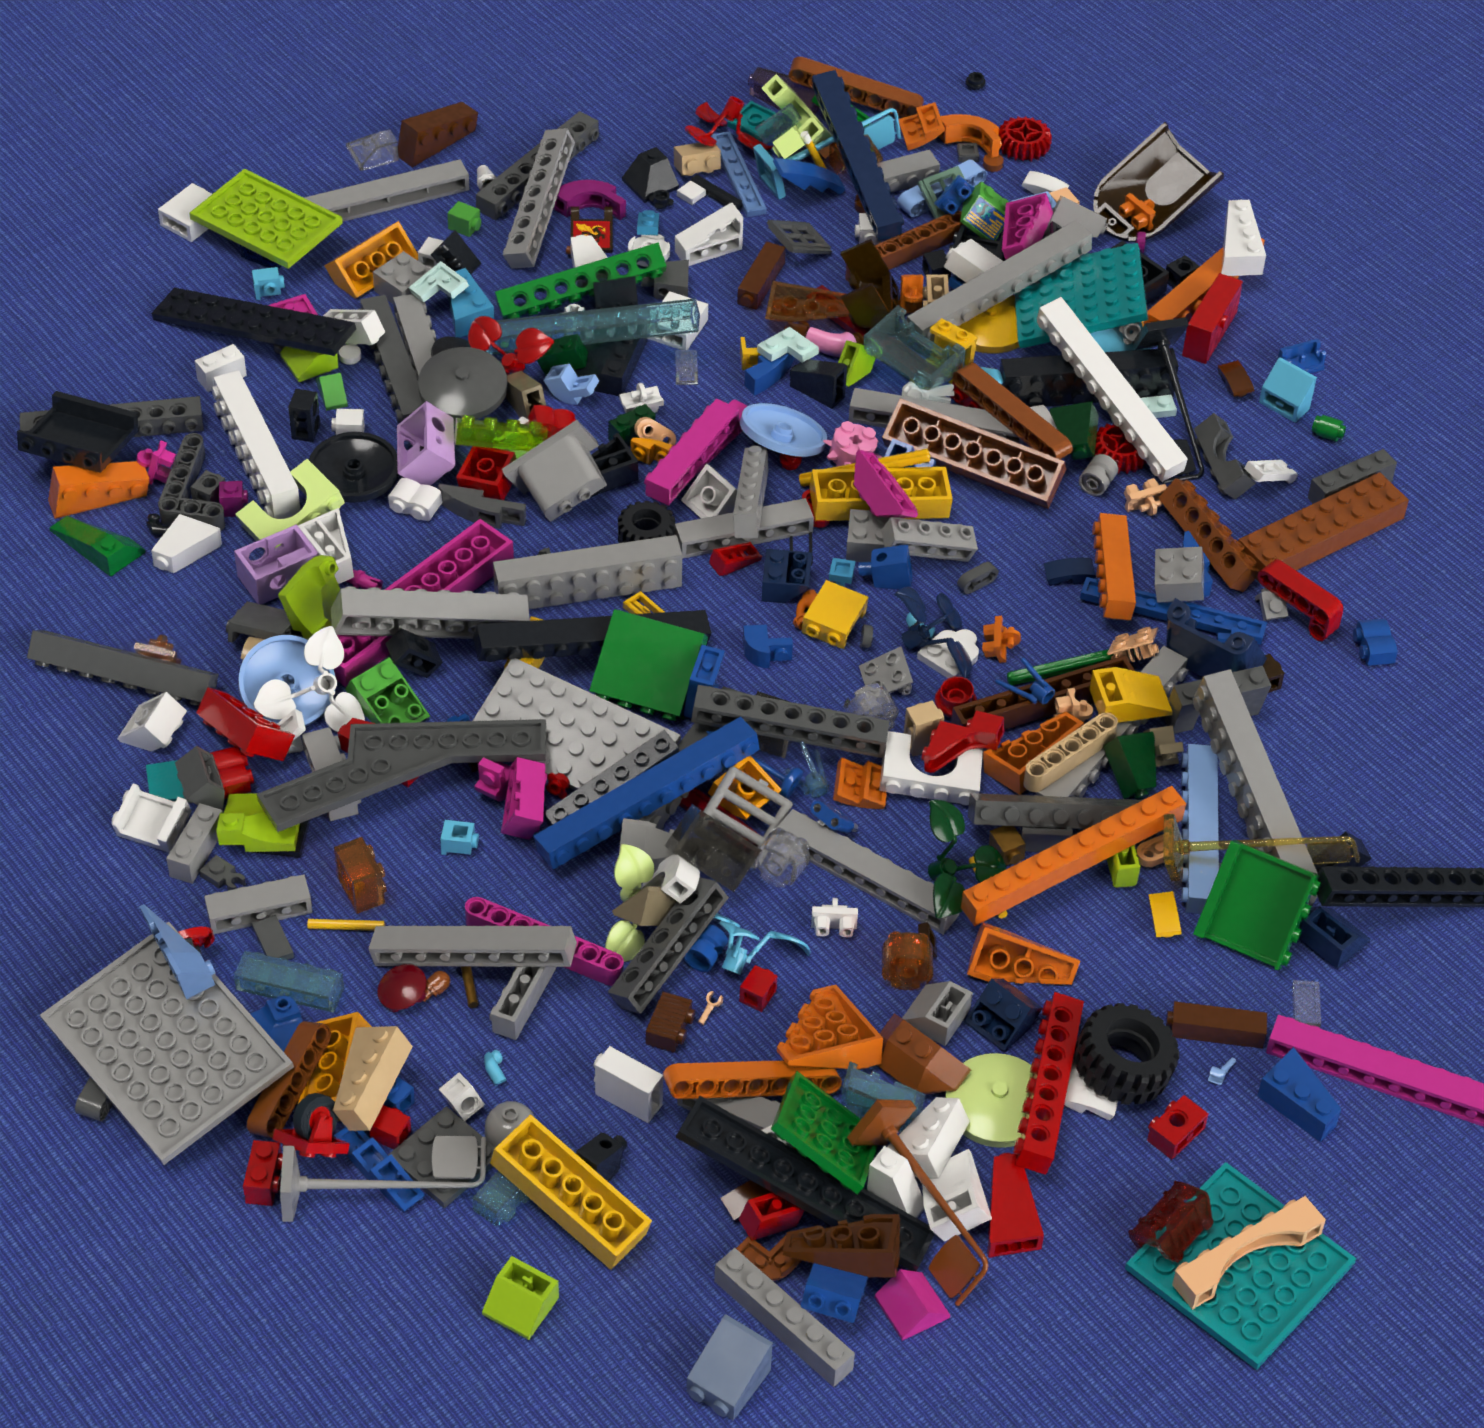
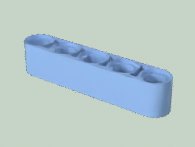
[897,159,987,218]

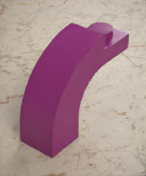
[553,180,626,220]

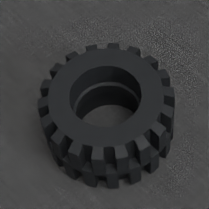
[618,501,675,543]

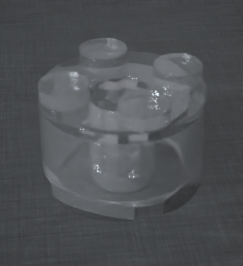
[843,683,899,731]
[752,827,810,888]

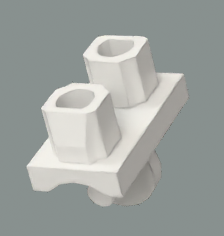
[619,383,664,413]
[811,898,858,937]

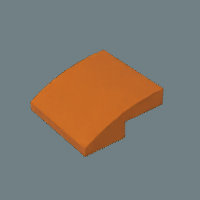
[899,102,945,151]
[833,758,887,809]

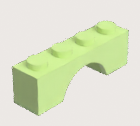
[772,124,805,159]

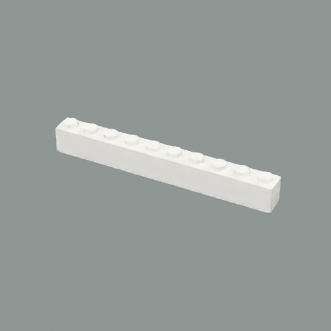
[1037,297,1188,482]

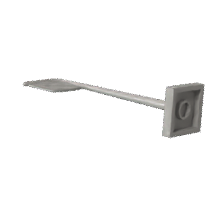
[280,1136,486,1222]

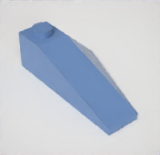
[139,904,216,999]

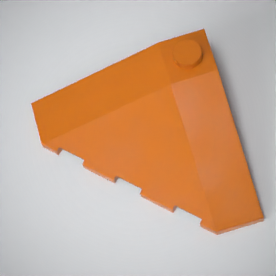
[777,984,883,1070]

